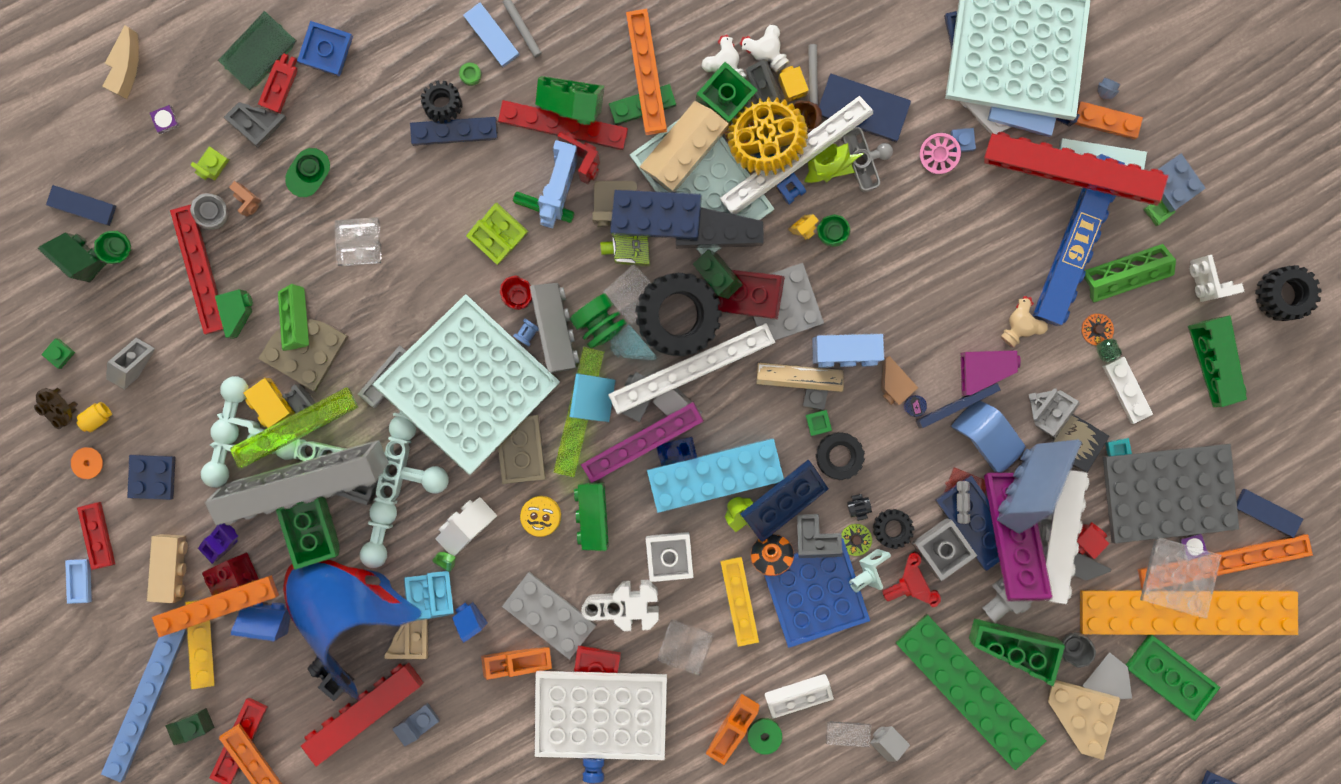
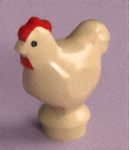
[1000,296,1048,348]

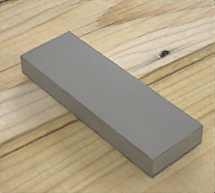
[358,345,406,408]

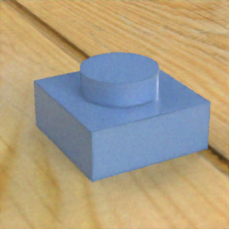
[951,128,976,152]

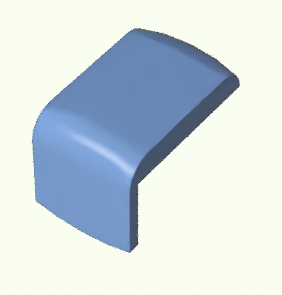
[951,401,1026,473]

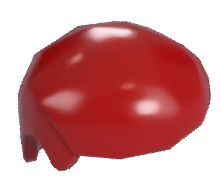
[500,275,532,310]

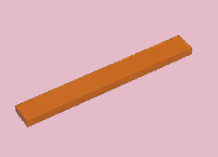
[1138,534,1313,591]

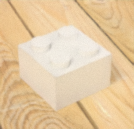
[646,532,693,582]

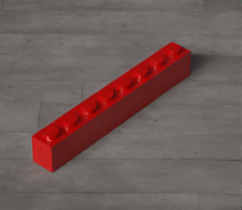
[984,132,1169,206]

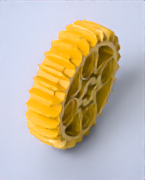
[727,97,808,176]

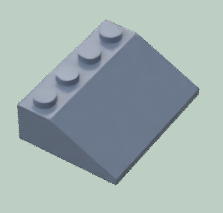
[997,440,1082,534]

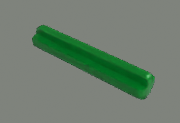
[513,192,575,223]

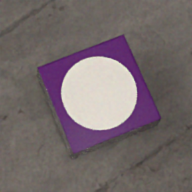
[150,105,180,134]
[1178,534,1208,560]

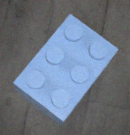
[812,334,884,368]

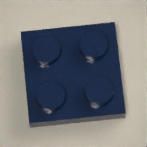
[127,455,176,500]

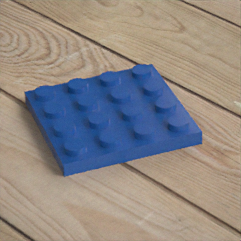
[764,538,870,648]

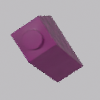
[960,351,1021,395]

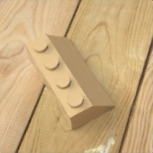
[639,101,729,193]

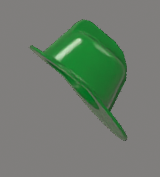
[285,148,330,197]

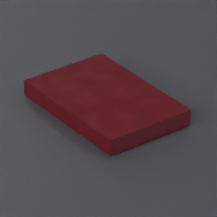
[718,270,785,320]

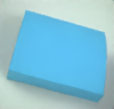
[570,374,615,422]
[404,571,454,621]

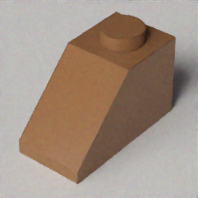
[881,356,918,405]

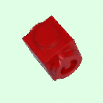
[1077,522,1110,559]

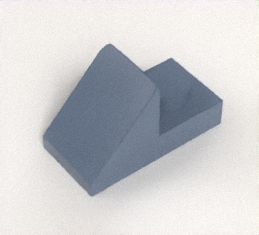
[392,703,440,746]

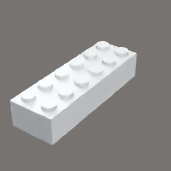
[1039,470,1089,604]

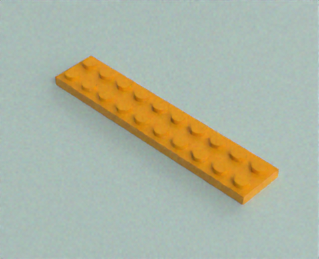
[1080,590,1298,635]

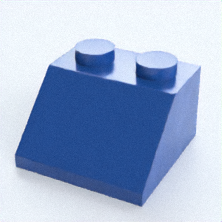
[231,602,290,641]

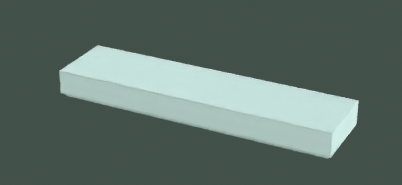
[1059,138,1147,169]

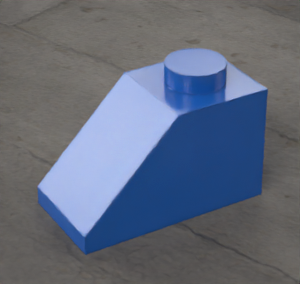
[452,602,488,643]

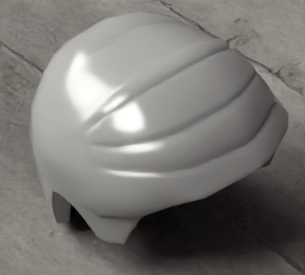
[190,194,229,230]

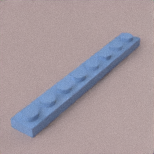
[101,628,187,783]

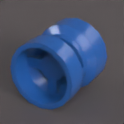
[583,758,604,783]

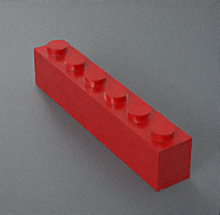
[300,662,424,767]

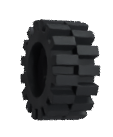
[421,81,462,123]
[873,509,914,549]

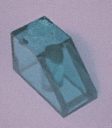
[610,324,657,361]

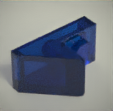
[657,437,698,466]

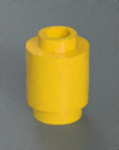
[76,402,112,433]

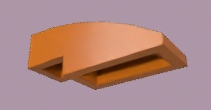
[481,647,552,680]
[706,693,760,765]

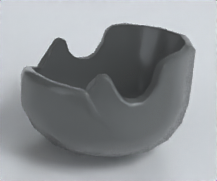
[1061,632,1096,668]

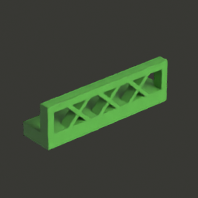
[1084,244,1176,303]

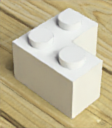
[435,497,497,556]

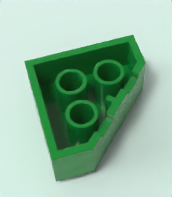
[535,76,605,124]

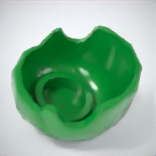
[817,214,851,247]
[94,231,132,264]

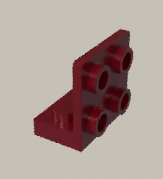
[202,552,259,596]

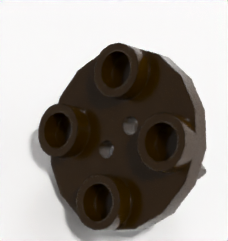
[34,388,78,429]

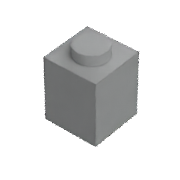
[870,726,910,762]

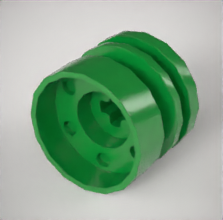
[569,293,627,349]

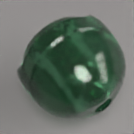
[1096,338,1122,362]

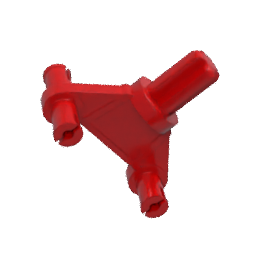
[882,551,941,607]

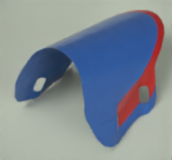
[283,559,421,700]

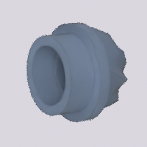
[1098,77,1120,100]

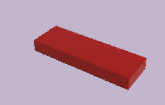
[77,502,115,570]

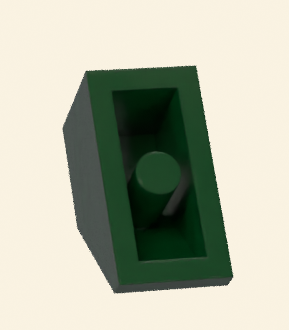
[165,708,215,745]

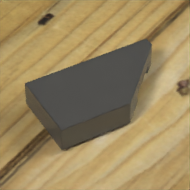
[1073,553,1112,581]

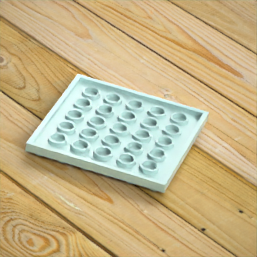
[945,0,1090,120]
[373,294,560,476]

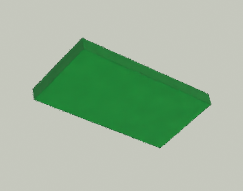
[1126,635,1221,721]

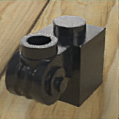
[307,656,355,701]

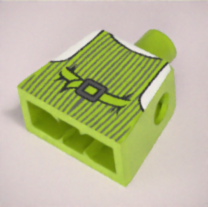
[600,235,650,266]

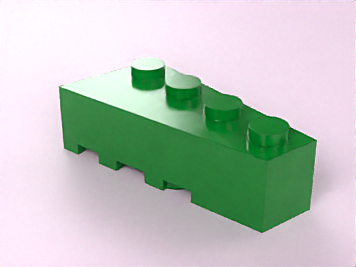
[1188,315,1247,407]
[969,618,1065,687]

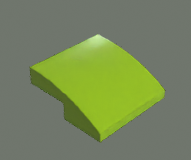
[466,203,529,265]

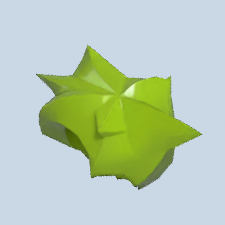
[804,143,864,183]

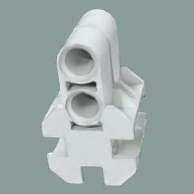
[582,580,659,631]

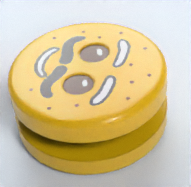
[520,496,561,537]

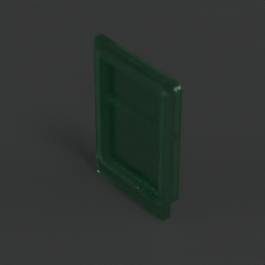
[218,11,296,90]

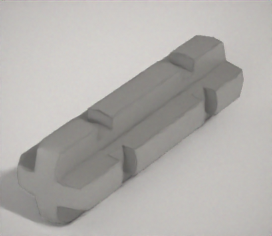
[957,481,970,524]

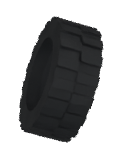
[816,432,865,480]

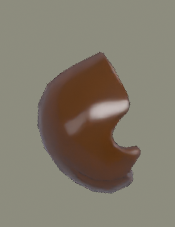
[792,100,822,133]

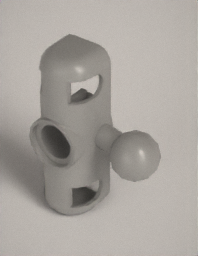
[842,127,893,192]

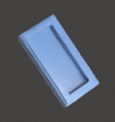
[65,559,92,604]

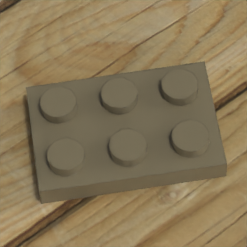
[498,415,546,484]

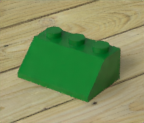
[574,482,609,551]

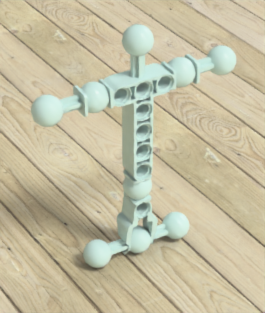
[201,376,449,568]

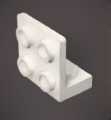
[1190,255,1244,302]

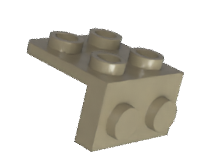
[593,181,637,227]

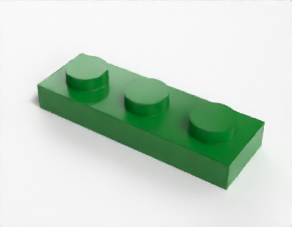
[609,84,676,125]

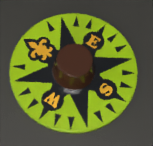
[841,524,872,556]

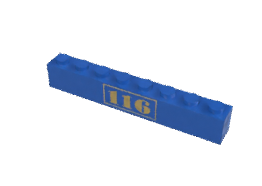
[1032,154,1125,326]

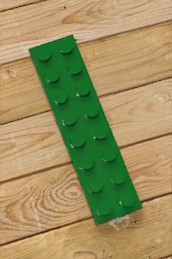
[896,614,1046,771]

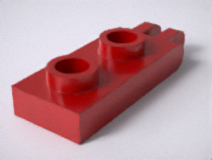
[258,53,298,113]

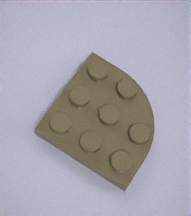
[258,319,349,391]

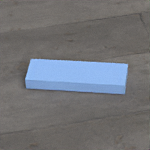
[463,3,520,67]
[988,107,1056,137]

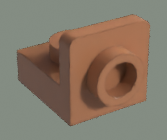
[229,181,261,217]

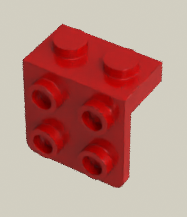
[557,132,600,184]

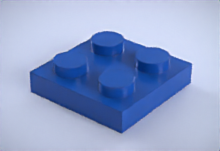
[297,21,353,77]

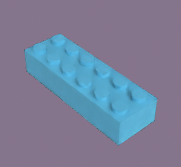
[647,438,784,513]

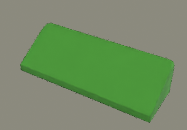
[278,284,309,351]

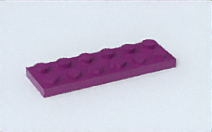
[984,473,1053,601]

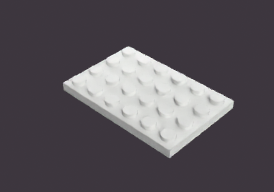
[535,671,667,760]

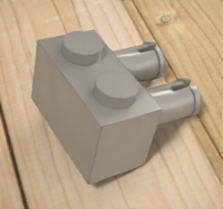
[982,577,1033,623]

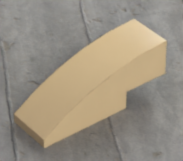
[102,25,139,99]

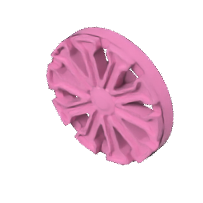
[920,133,961,174]

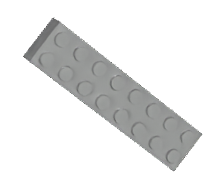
[205,440,389,525]

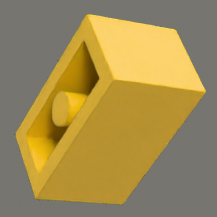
[244,378,296,428]

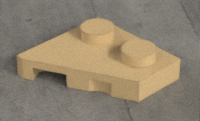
[385,619,428,659]

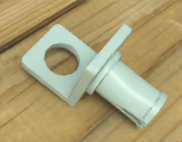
[849,549,891,592]

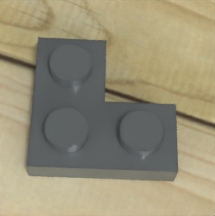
[797,514,843,558]

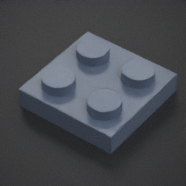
[1157,153,1206,213]

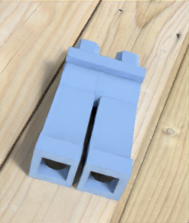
[538,140,578,228]

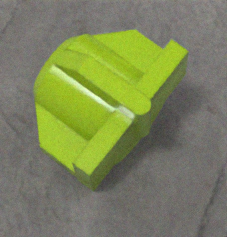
[725,497,754,532]

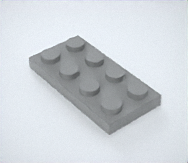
[502,572,597,660]

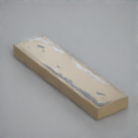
[756,363,844,392]

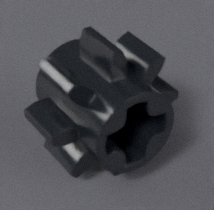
[847,494,872,521]

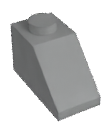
[106,338,154,390]

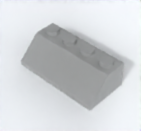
[530,283,580,374]

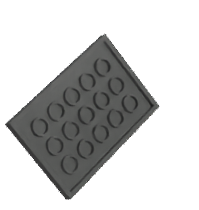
[1103,444,1239,543]

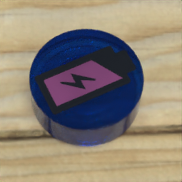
[904,395,927,417]

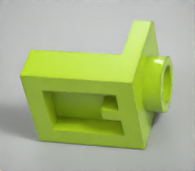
[191,146,229,181]

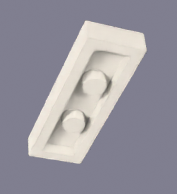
[1102,357,1153,424]

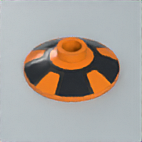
[751,534,794,576]

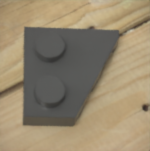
[224,102,286,148]

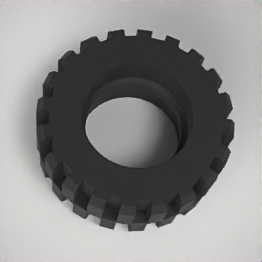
[635,273,722,356]

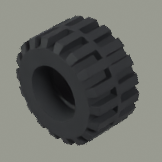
[1255,265,1322,321]

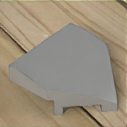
[1029,388,1080,438]
[1083,652,1132,699]

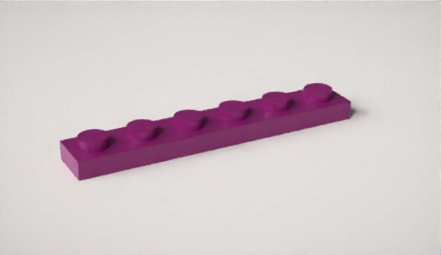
[581,402,704,483]

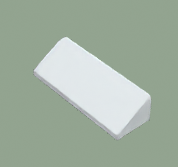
[765,674,834,719]

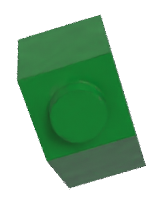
[215,289,253,339]

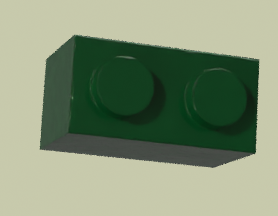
[693,249,743,299]

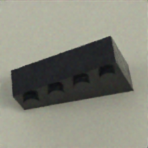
[676,207,764,249]

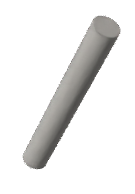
[503,0,542,58]
[808,44,818,105]

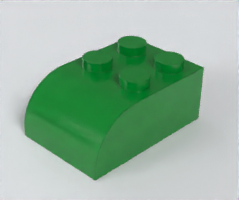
[276,496,339,570]

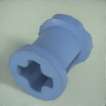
[513,319,539,346]

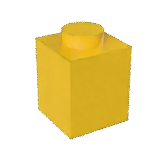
[778,66,809,103]

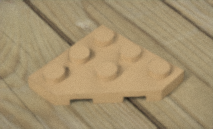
[1048,680,1120,760]

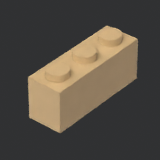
[147,534,188,603]

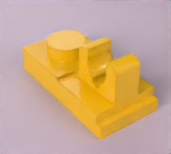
[788,214,819,240]

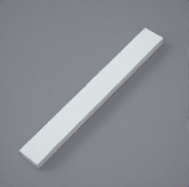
[720,96,873,215]
[608,323,775,414]

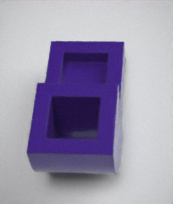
[198,523,239,564]

